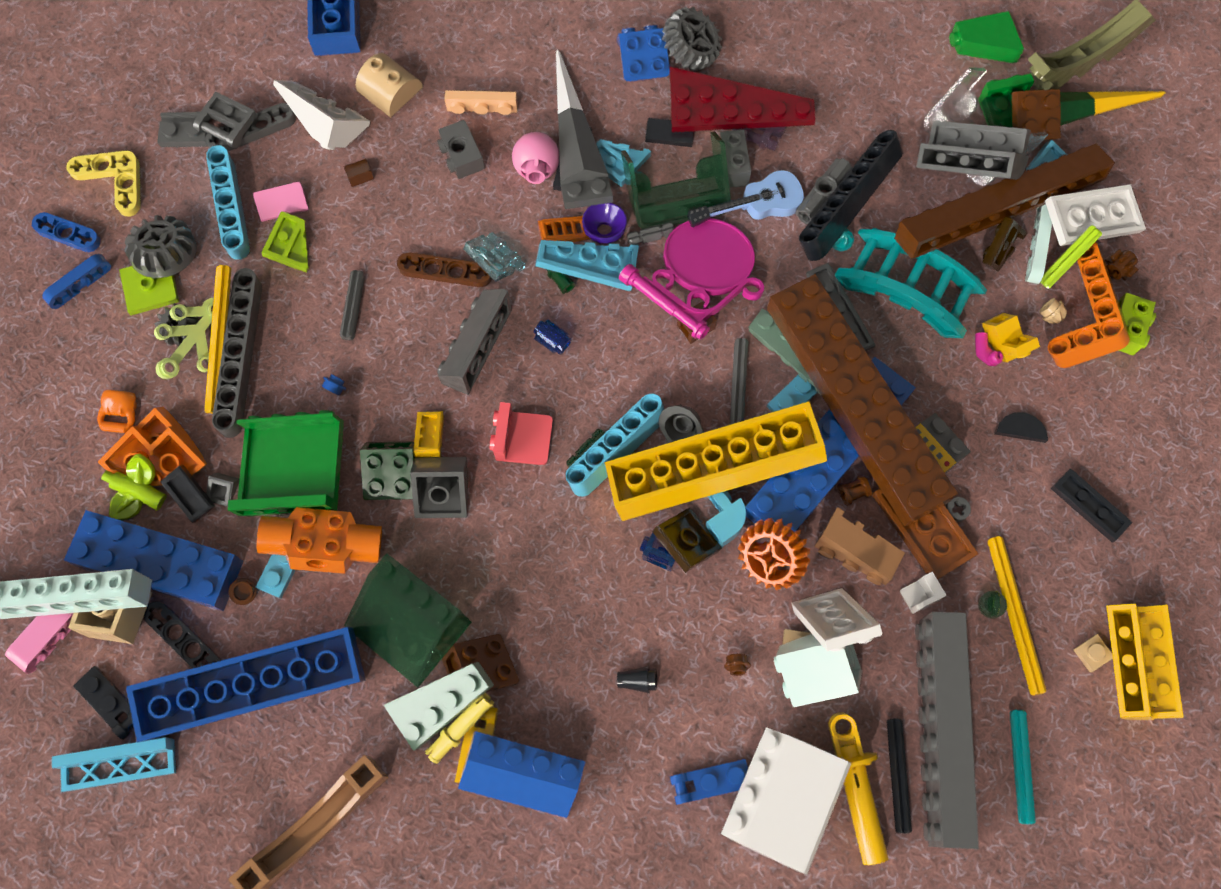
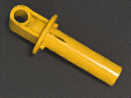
[828,712,889,865]

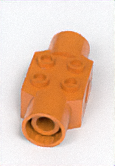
[257,507,382,574]

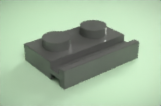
[157,112,209,147]

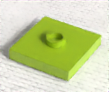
[119,266,179,315]

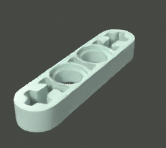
[1025,204,1052,284]

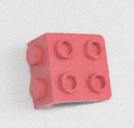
[490,402,553,465]

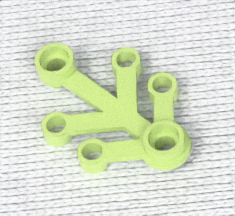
[154,298,214,379]

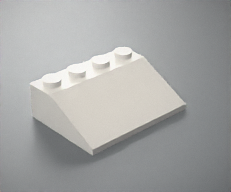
[721,727,851,875]

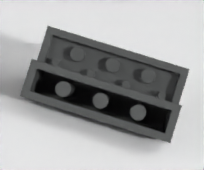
[916,121,1031,180]

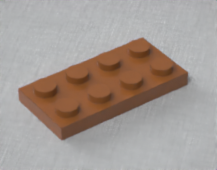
[872,489,979,580]

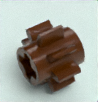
[1105,249,1139,281]

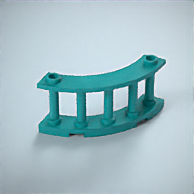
[834,228,987,338]

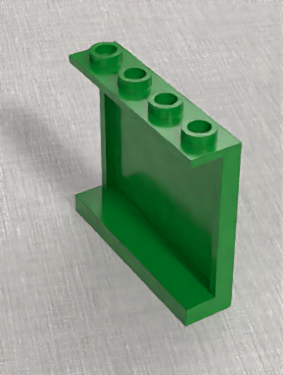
[227,410,344,516]

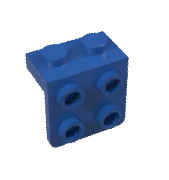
[617,25,670,82]

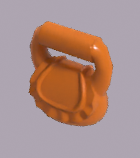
[97,390,137,433]

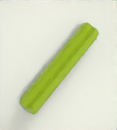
[1040,225,1102,289]

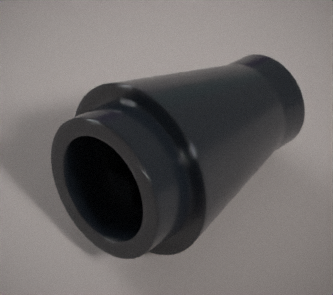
[617,666,658,693]

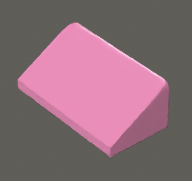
[253,182,309,222]

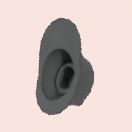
[659,404,704,443]

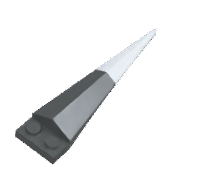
[556,50,613,209]

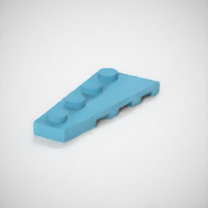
[535,240,639,291]

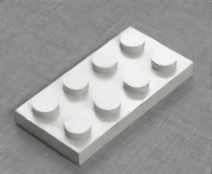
[1045,184,1146,246]
[792,588,882,651]

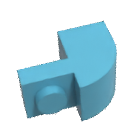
[705,491,746,547]

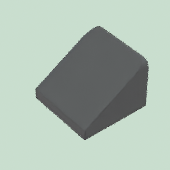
[206,472,240,507]

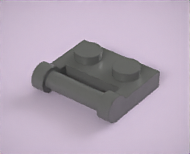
[193,91,257,149]

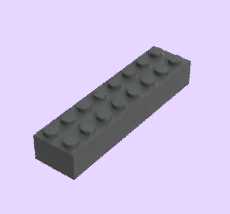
[915,612,979,849]

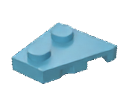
[596,139,651,187]

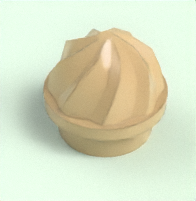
[1039,298,1067,324]

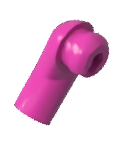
[975,332,1003,366]

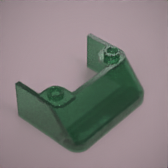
[621,131,731,229]

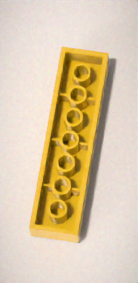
[605,401,827,521]

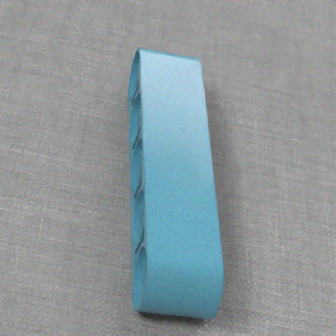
[206,145,250,260]
[565,394,665,497]

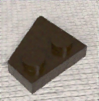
[982,217,1027,272]

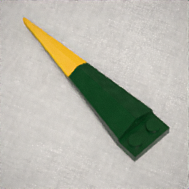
[981,91,1166,128]

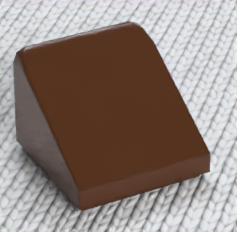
[343,159,374,187]

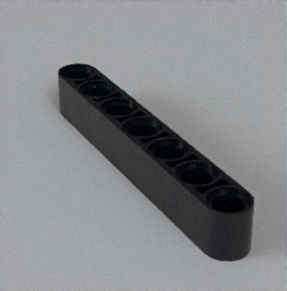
[799,130,903,261]

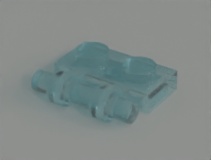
[463,232,526,282]

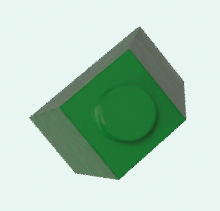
[949,11,1024,63]

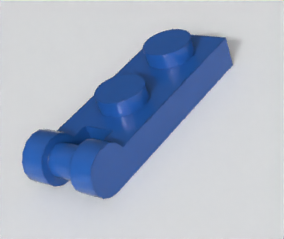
[670,759,748,805]

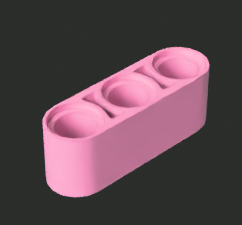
[6,613,74,674]

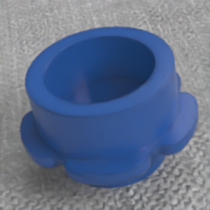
[322,374,346,396]

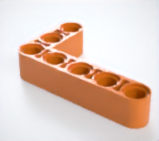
[1047,242,1130,368]

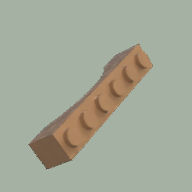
[228,755,389,889]

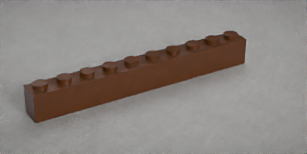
[894,143,1115,259]

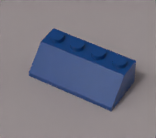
[458,731,585,818]

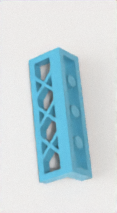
[52,738,176,792]

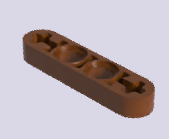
[397,252,492,287]

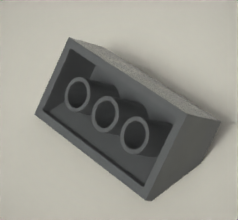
[437,289,512,395]

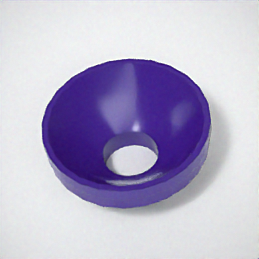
[582,203,627,243]

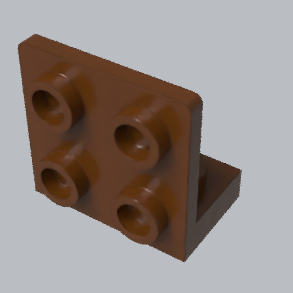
[442,634,519,692]

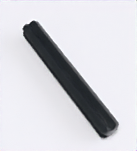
[887,718,912,834]

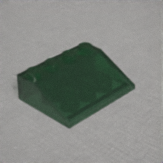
[344,553,472,688]

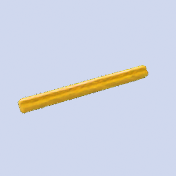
[204,265,232,414]
[987,536,1046,695]

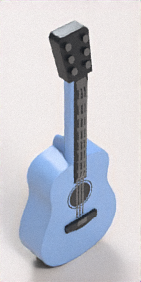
[687,170,804,227]

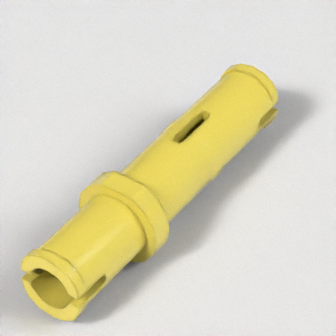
[425,693,494,763]

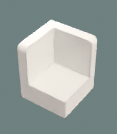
[900,572,947,614]

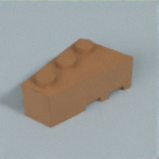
[815,507,905,585]

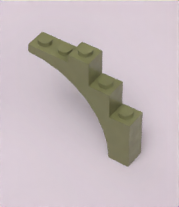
[1028,0,1156,90]

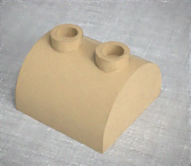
[356,53,423,118]

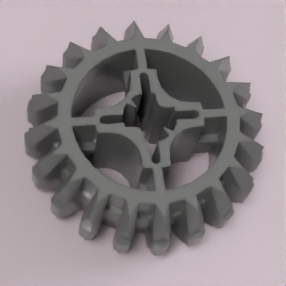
[662,6,722,71]

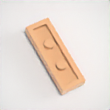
[445,91,518,115]

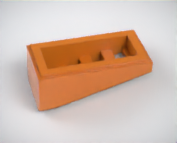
[538,216,590,243]

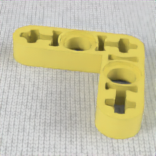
[66,151,140,216]

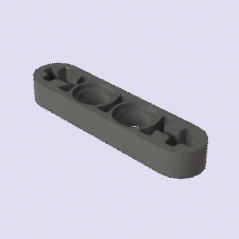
[205,103,296,151]

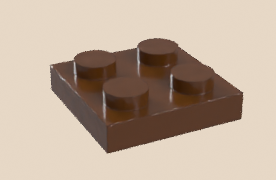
[1012,89,1061,141]

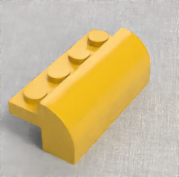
[1106,604,1184,720]

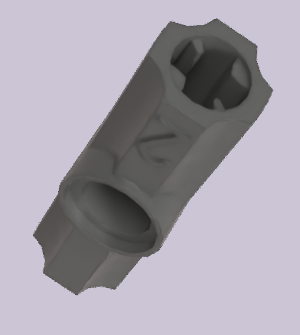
[795,158,853,225]

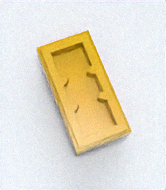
[413,411,444,457]

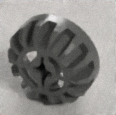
[124,215,197,278]

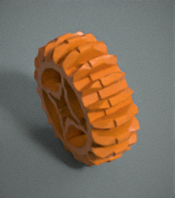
[738,517,811,591]

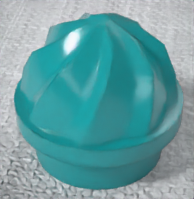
[833,229,854,251]

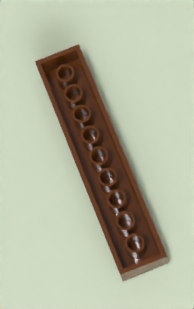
[767,274,958,527]

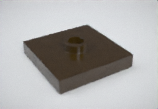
[652,508,722,573]

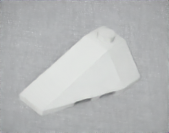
[273,80,370,150]

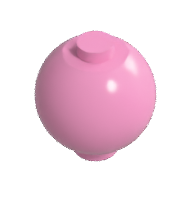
[512,132,560,184]

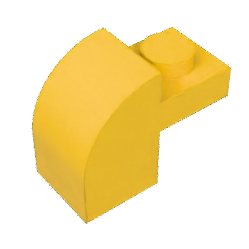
[982,313,1040,363]

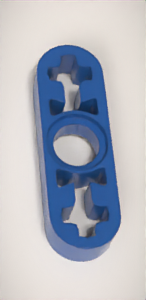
[32,212,101,252]
[42,254,111,309]

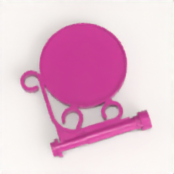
[619,218,764,340]

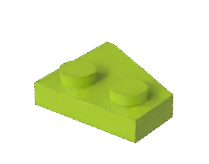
[261,211,308,273]

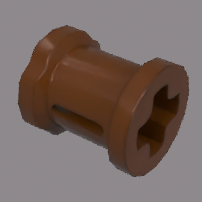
[837,475,872,506]

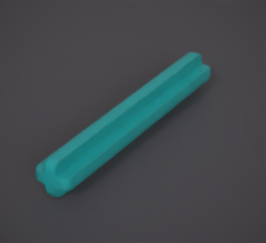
[1010,710,1036,824]

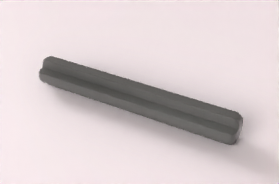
[730,338,748,425]

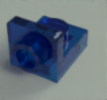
[640,532,675,572]

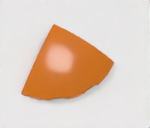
[98,406,207,486]

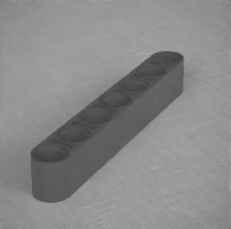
[212,268,262,438]

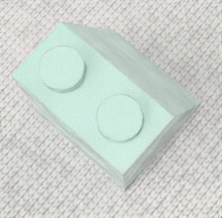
[774,634,862,707]

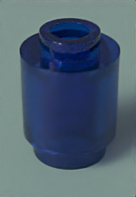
[533,319,572,355]

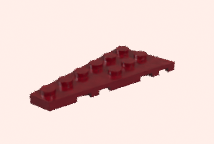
[670,67,816,132]

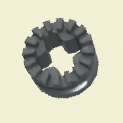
[945,497,971,522]

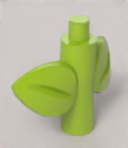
[101,453,167,521]

